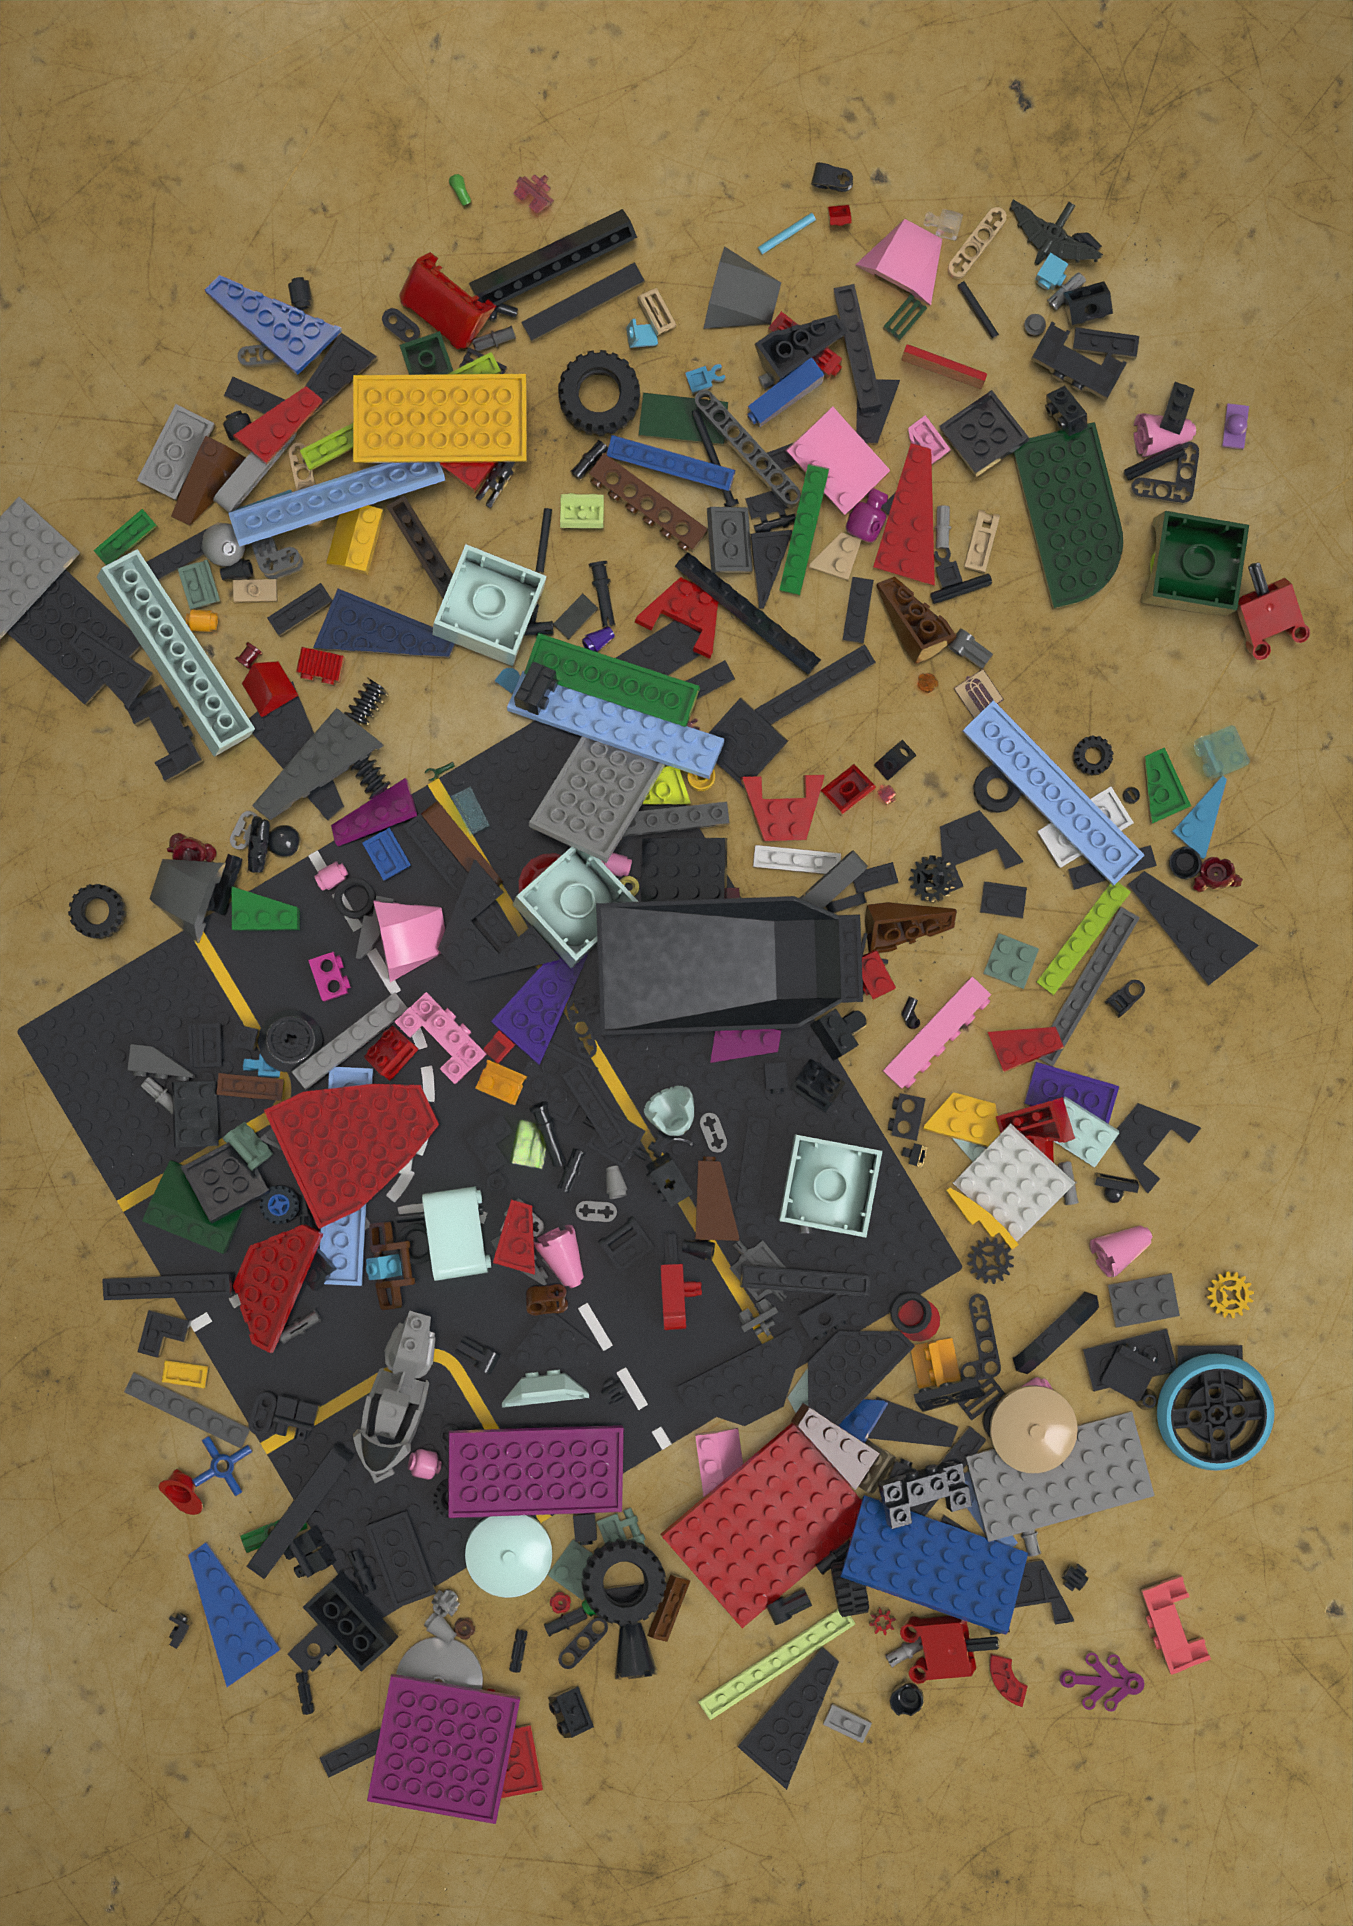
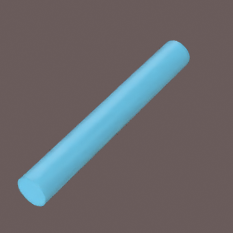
[758,213,816,254]

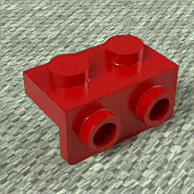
[862,949,896,1000]

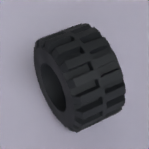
[68,884,126,939]
[831,1561,869,1617]

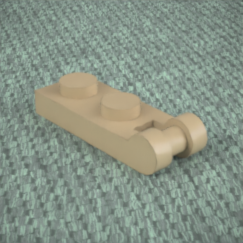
[964,510,1000,573]

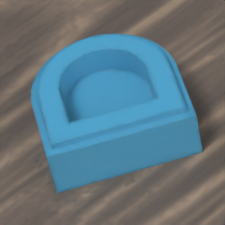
[495,668,520,694]

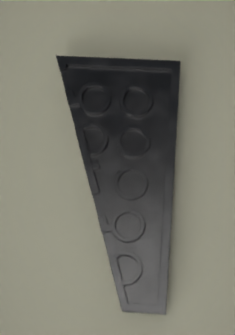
[249,681,344,821]
[737,1646,839,1790]

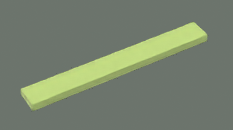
[698,1609,855,1720]

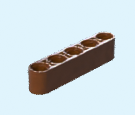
[421,800,503,886]

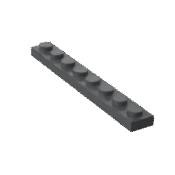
[1039,907,1140,1067]

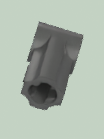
[948,628,993,669]

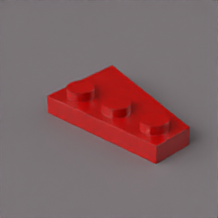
[988,1027,1064,1073]
[493,1199,535,1275]

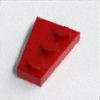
[501,1724,543,1798]

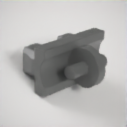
[738,1298,778,1337]

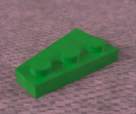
[1144,747,1191,824]

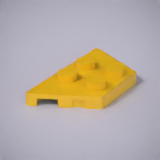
[923,1092,1000,1147]

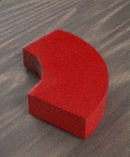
[989,1653,1028,1707]

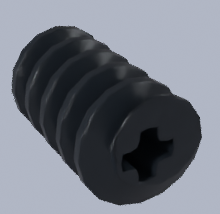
[344,677,388,725]
[350,752,391,800]

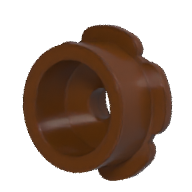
[454,1618,475,1640]

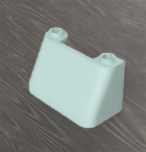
[422,1186,491,1281]

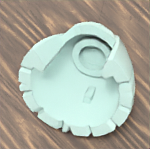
[644,1086,694,1136]

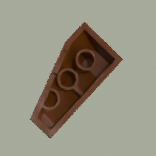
[171,436,246,526]
[876,576,957,664]
[865,902,957,953]

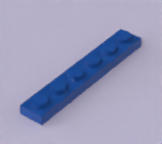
[607,435,736,491]

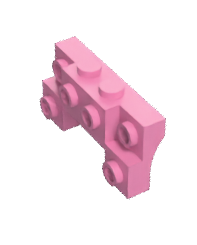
[395,992,487,1084]

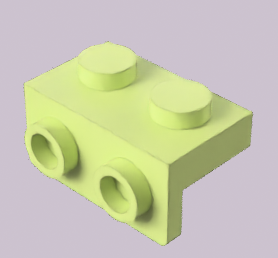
[560,493,604,528]

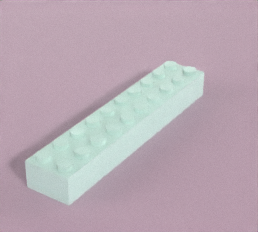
[97,549,255,757]

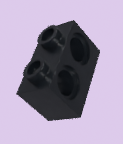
[887,1093,926,1141]

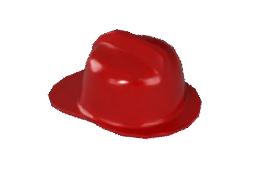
[158,1469,203,1515]

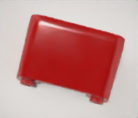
[399,252,497,349]

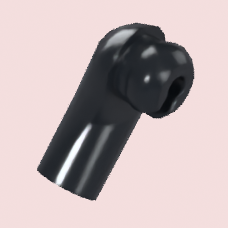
[1072,232,1102,251]
[488,303,518,321]
[901,996,920,1029]

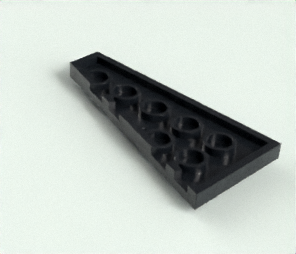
[1127,871,1259,986]

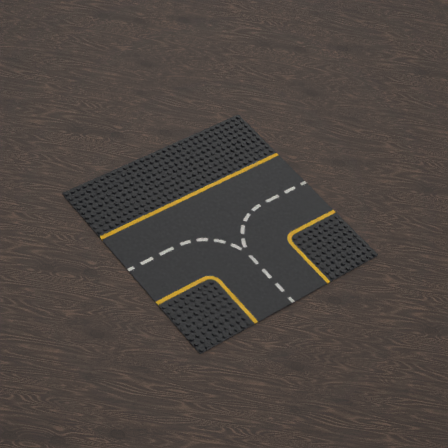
[17,720,962,1618]

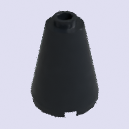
[614,1623,658,1680]

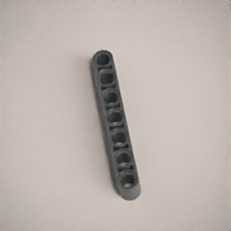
[695,390,801,508]

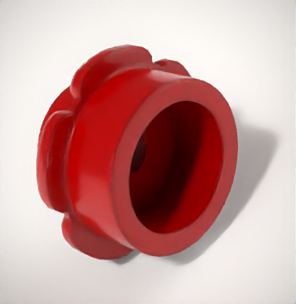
[550,1592,571,1614]

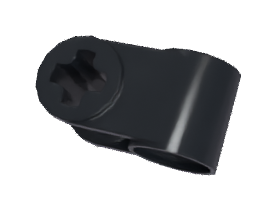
[811,162,853,192]
[1104,979,1145,1018]

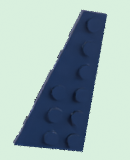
[313,588,455,658]

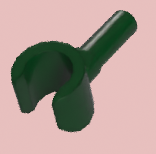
[425,762,455,781]

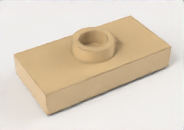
[233,579,277,603]

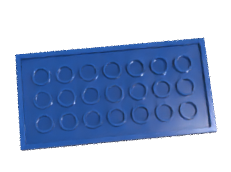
[840,1495,1028,1635]

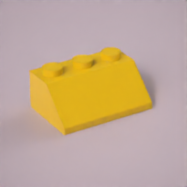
[326,505,385,575]

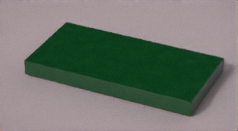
[638,393,728,446]

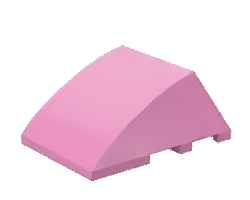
[855,219,942,306]
[373,900,446,983]

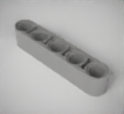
[213,433,296,512]

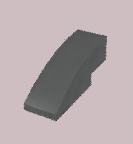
[356,896,395,960]

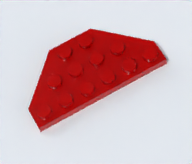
[233,1225,323,1353]

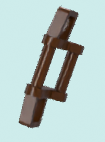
[369,1222,415,1310]

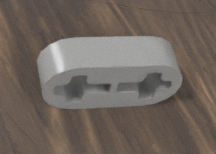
[230,811,258,850]
[700,1113,727,1153]
[576,1201,617,1222]

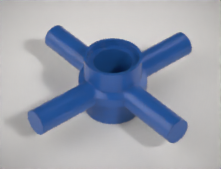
[192,1436,252,1496]

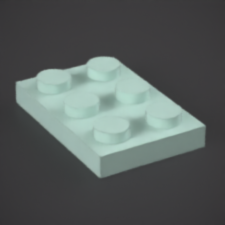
[1054,1096,1119,1167]

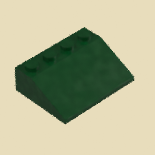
[142,1160,245,1254]

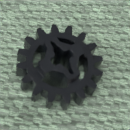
[909,855,956,902]
[967,1237,1014,1284]

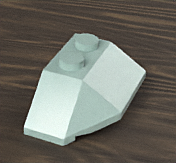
[502,1369,589,1408]

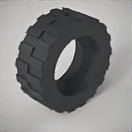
[973,765,1021,813]

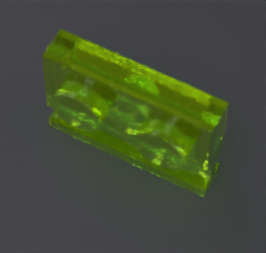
[510,1120,547,1169]

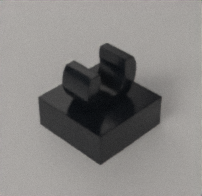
[902,1143,928,1168]

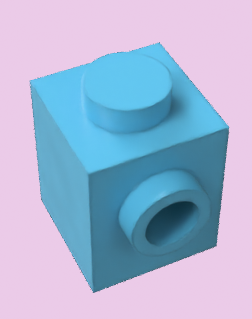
[1035,253,1068,290]

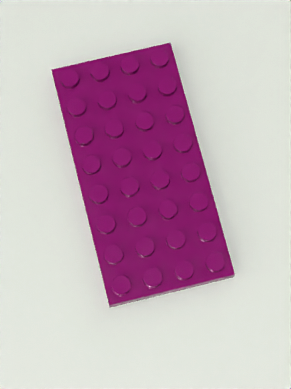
[448,1425,624,1518]

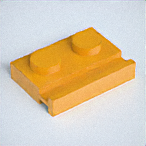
[475,1060,527,1105]

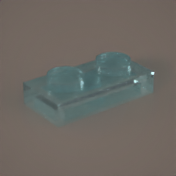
[451,787,490,836]

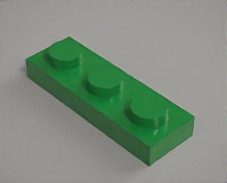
[93,509,157,565]

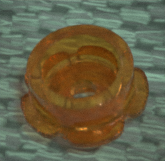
[918,673,939,693]

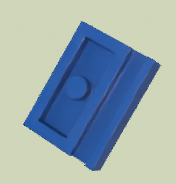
[362,828,411,881]

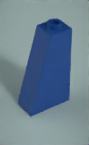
[747,357,824,427]

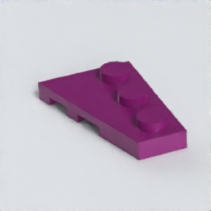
[710,1029,781,1063]

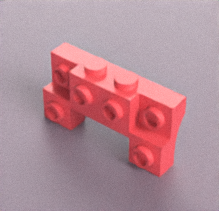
[1141,1575,1211,1675]

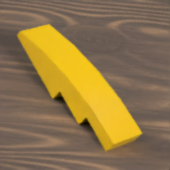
[945,1187,1019,1250]

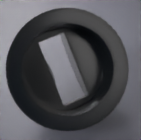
[1122,787,1140,804]

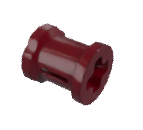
[235,641,263,670]

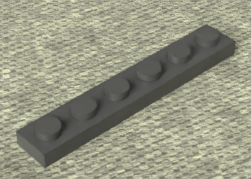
[124,1372,250,1448]

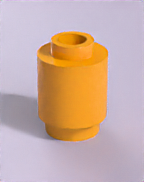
[186,609,218,632]

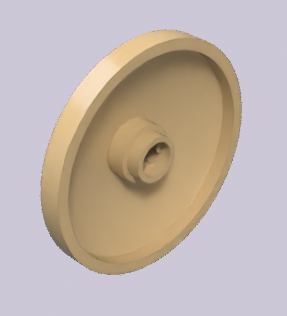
[990,1385,1078,1473]

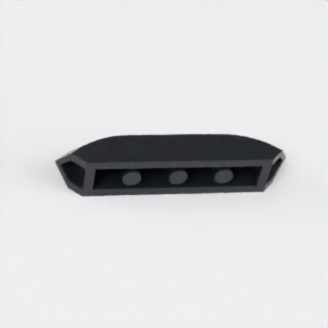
[1013,1292,1099,1374]

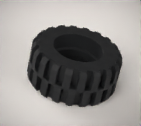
[558,350,640,436]
[581,1539,667,1626]

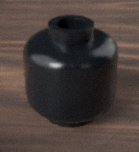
[223,410,252,444]

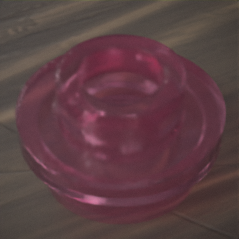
[877,784,897,804]

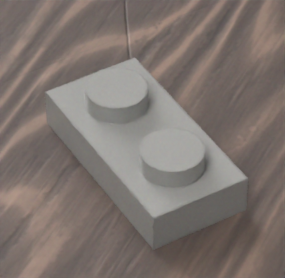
[823,1703,872,1743]

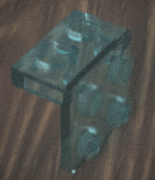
[1194,725,1250,781]

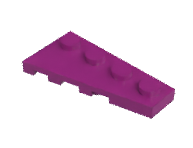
[331,778,417,846]

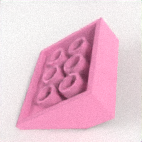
[785,407,890,515]

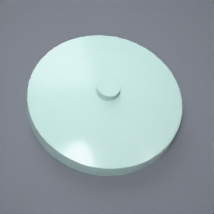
[465,1515,552,1598]

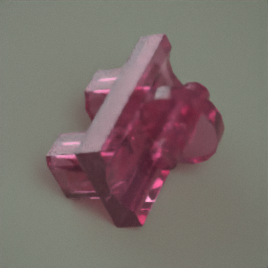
[513,174,554,213]

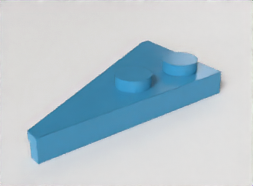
[1172,776,1227,860]

